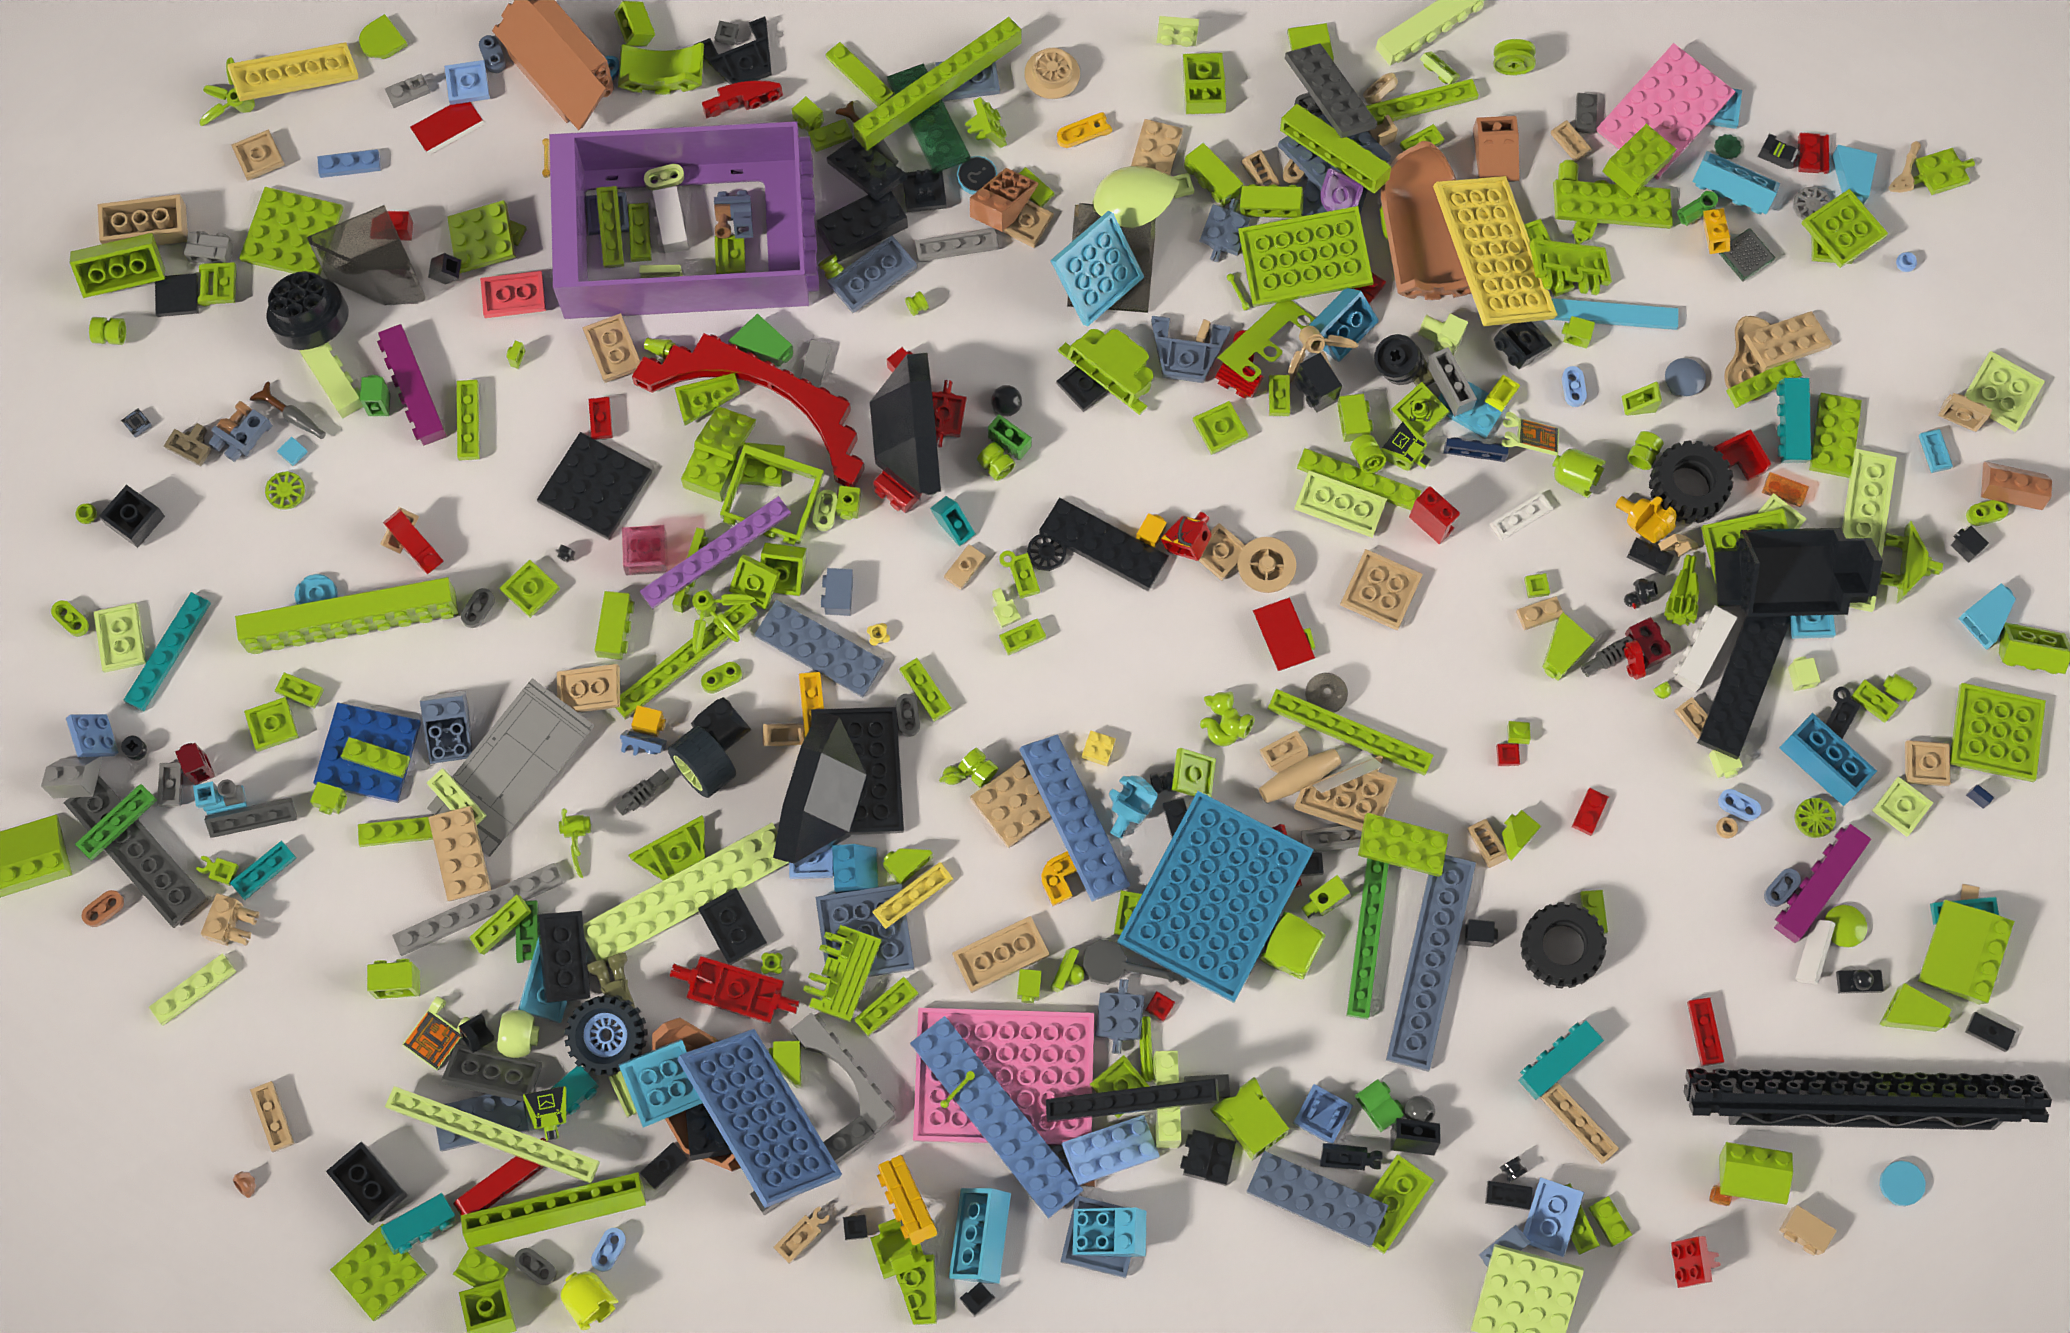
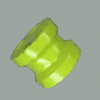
[818,254,844,279]
[905,291,929,316]

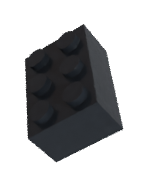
[326,1141,408,1225]

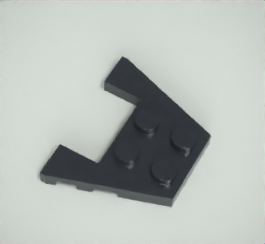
[694,16,772,84]

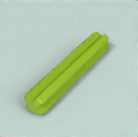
[1139,1016,1154,1082]

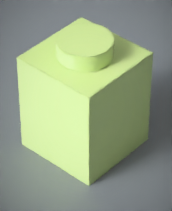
[1788,657,1820,691]
[1709,750,1743,779]

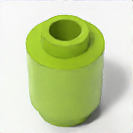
[1558,160,1579,181]
[1883,673,1917,702]

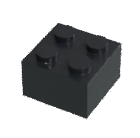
[1295,352,1342,413]
[99,484,165,548]

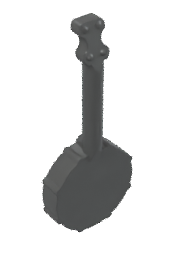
[1082,939,1185,985]

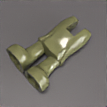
[587,953,635,1021]

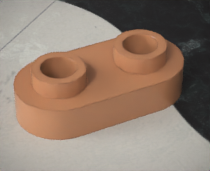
[81,890,124,927]

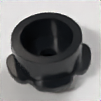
[555,544,576,563]

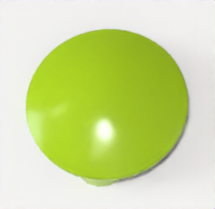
[1824,905,1867,947]

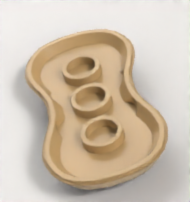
[1724,316,1771,401]

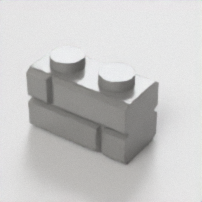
[184,231,234,264]

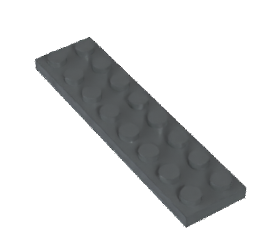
[64,775,208,928]

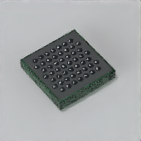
[1719,228,1775,282]

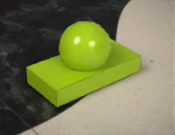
[1050,947,1085,993]

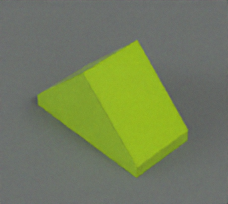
[1621,382,1662,416]

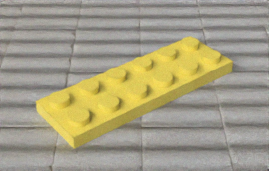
[228,42,358,101]

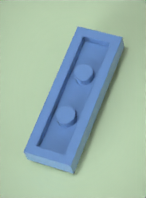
[317,149,381,178]

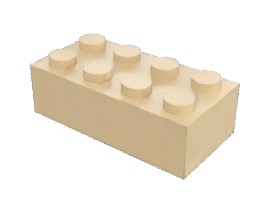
[98,194,188,245]

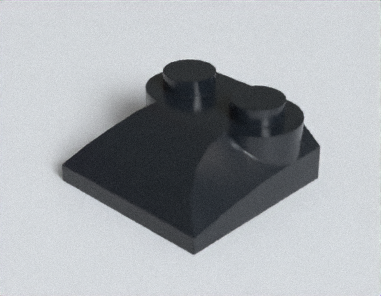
[691,697,751,751]

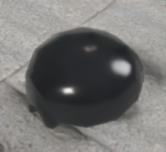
[991,385,1022,416]

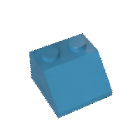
[832,844,879,894]

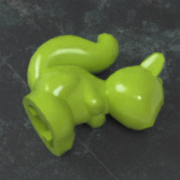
[1200,692,1255,746]

